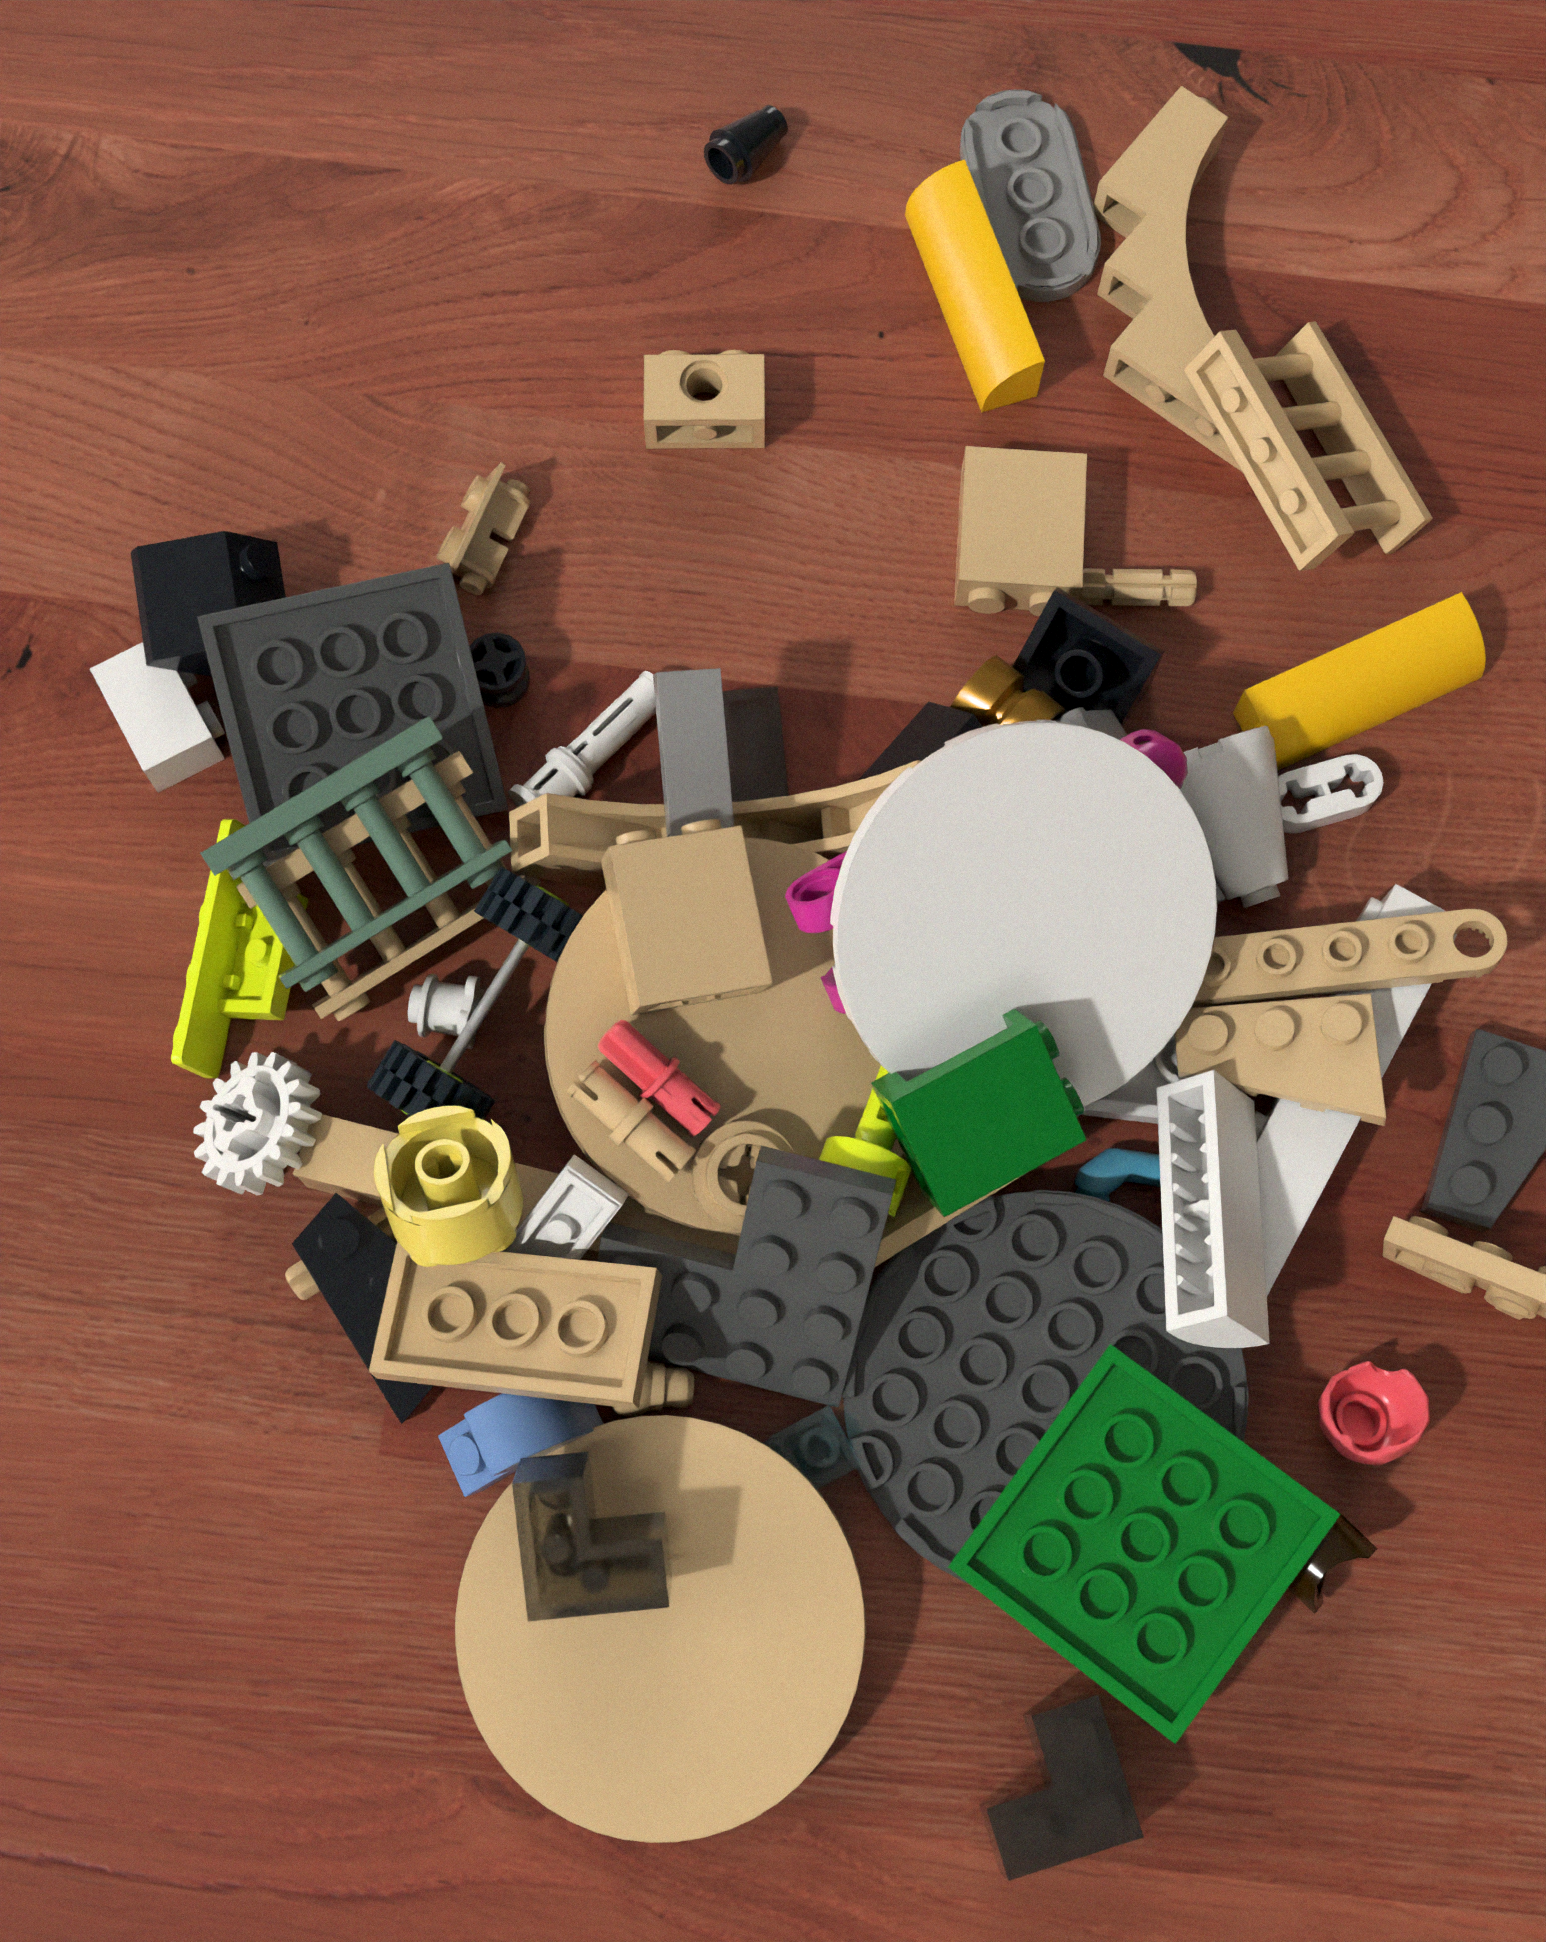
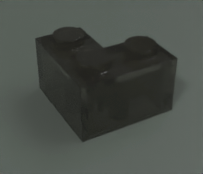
[512,1452,672,1622]
[979,1694,1144,1881]

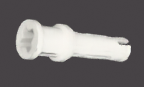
[508,671,656,808]

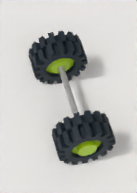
[367,867,583,1120]

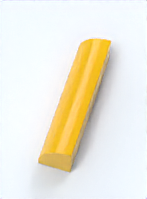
[905,159,1045,413]
[1233,592,1486,771]

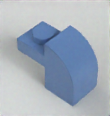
[438,1393,603,1497]

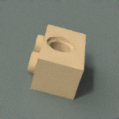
[644,350,765,449]

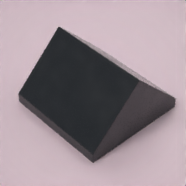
[1012,587,1164,728]

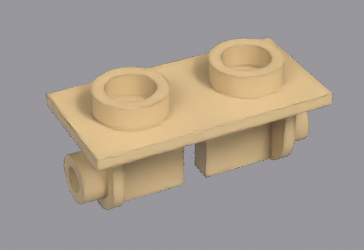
[436,462,531,595]

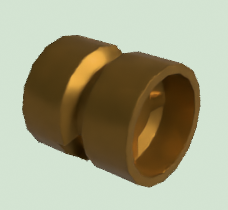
[950,655,1065,727]

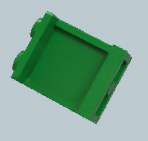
[871,1008,1087,1217]

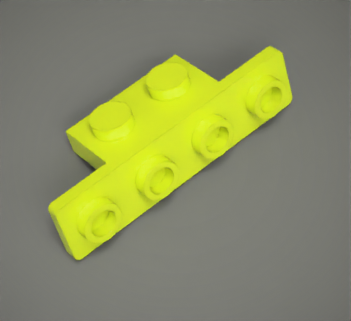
[171,819,308,1078]

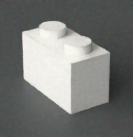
[90,642,225,793]

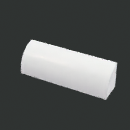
[1157,1070,1270,1348]

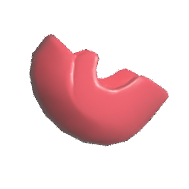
[1318,1361,1430,1466]

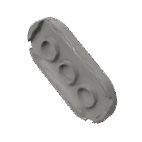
[959,89,1101,302]

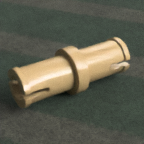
[566,1060,697,1184]

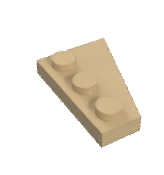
[1174,993,1386,1126]

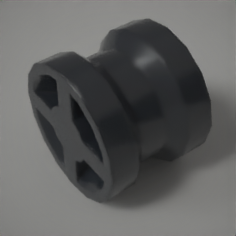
[469,632,530,708]

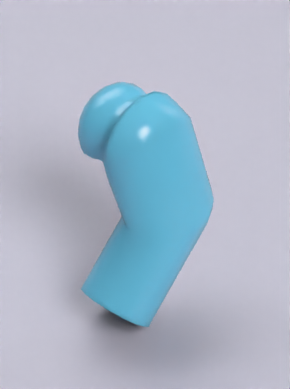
[1074,1148,1161,1202]

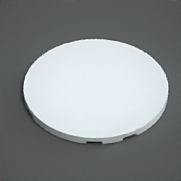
[830,719,1217,1107]

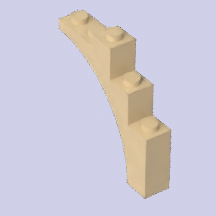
[509,760,921,890]

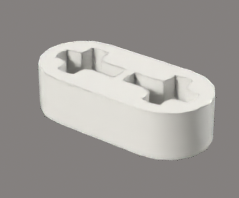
[1278,754,1384,834]

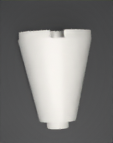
[1180,726,1289,908]

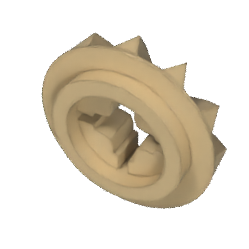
[690,1121,795,1229]

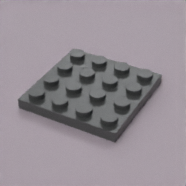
[197,563,509,867]

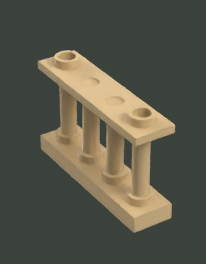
[1184,321,1433,571]
[236,751,541,1021]

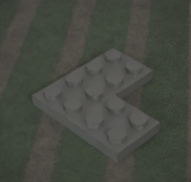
[597,1145,896,1408]

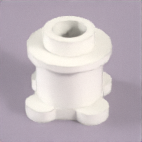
[408,974,484,1049]

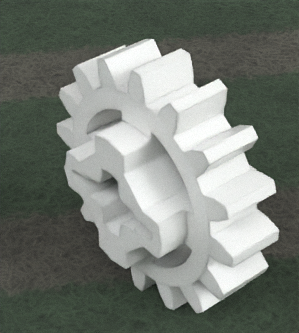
[193,1052,322,1195]

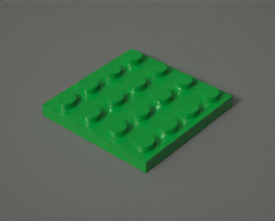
[948,1344,1341,1744]

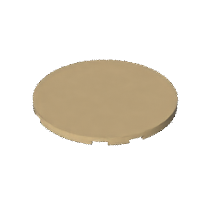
[544,837,903,1234]
[455,1415,867,1843]

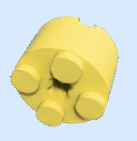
[374,1106,524,1267]

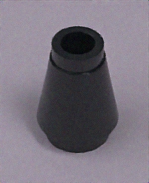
[704,105,788,184]

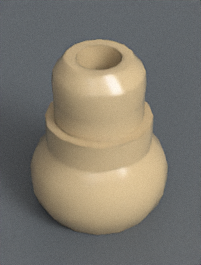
[612,1360,694,1418]

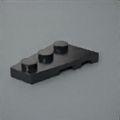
[292,1193,434,1424]

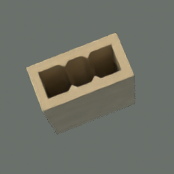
[954,446,1087,617]
[601,819,773,1015]

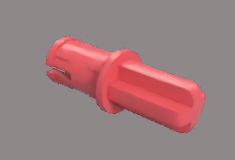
[598,1020,721,1138]

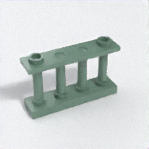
[200,716,512,992]

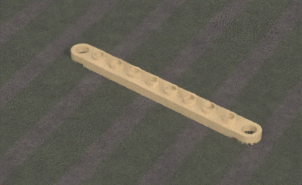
[1191,909,1507,1008]

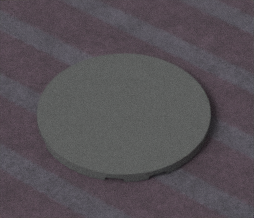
[842,1190,1249,1584]

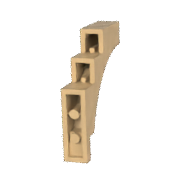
[1094,86,1242,472]

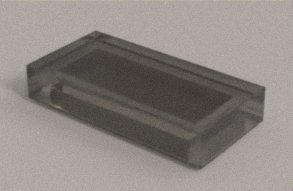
[723,686,789,802]

